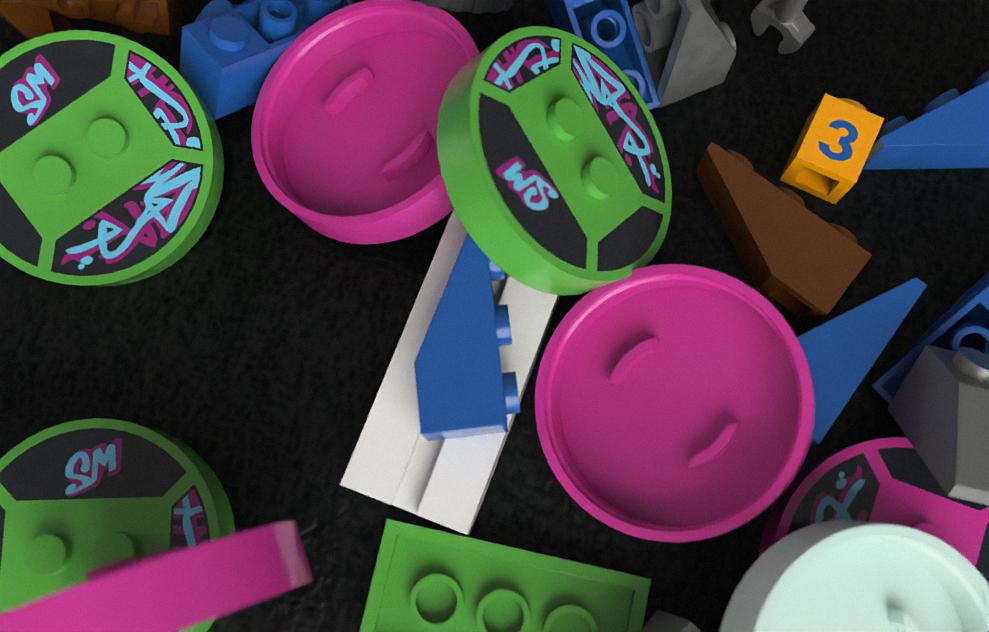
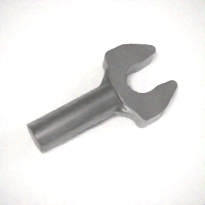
[751,0,815,54]

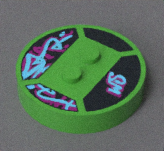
[437,26,672,296]
[0,30,224,286]
[0,418,236,632]

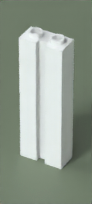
[340,209,561,535]

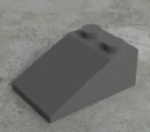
[627,0,736,108]

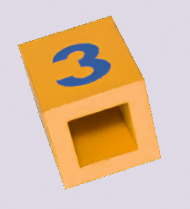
[779,93,884,204]

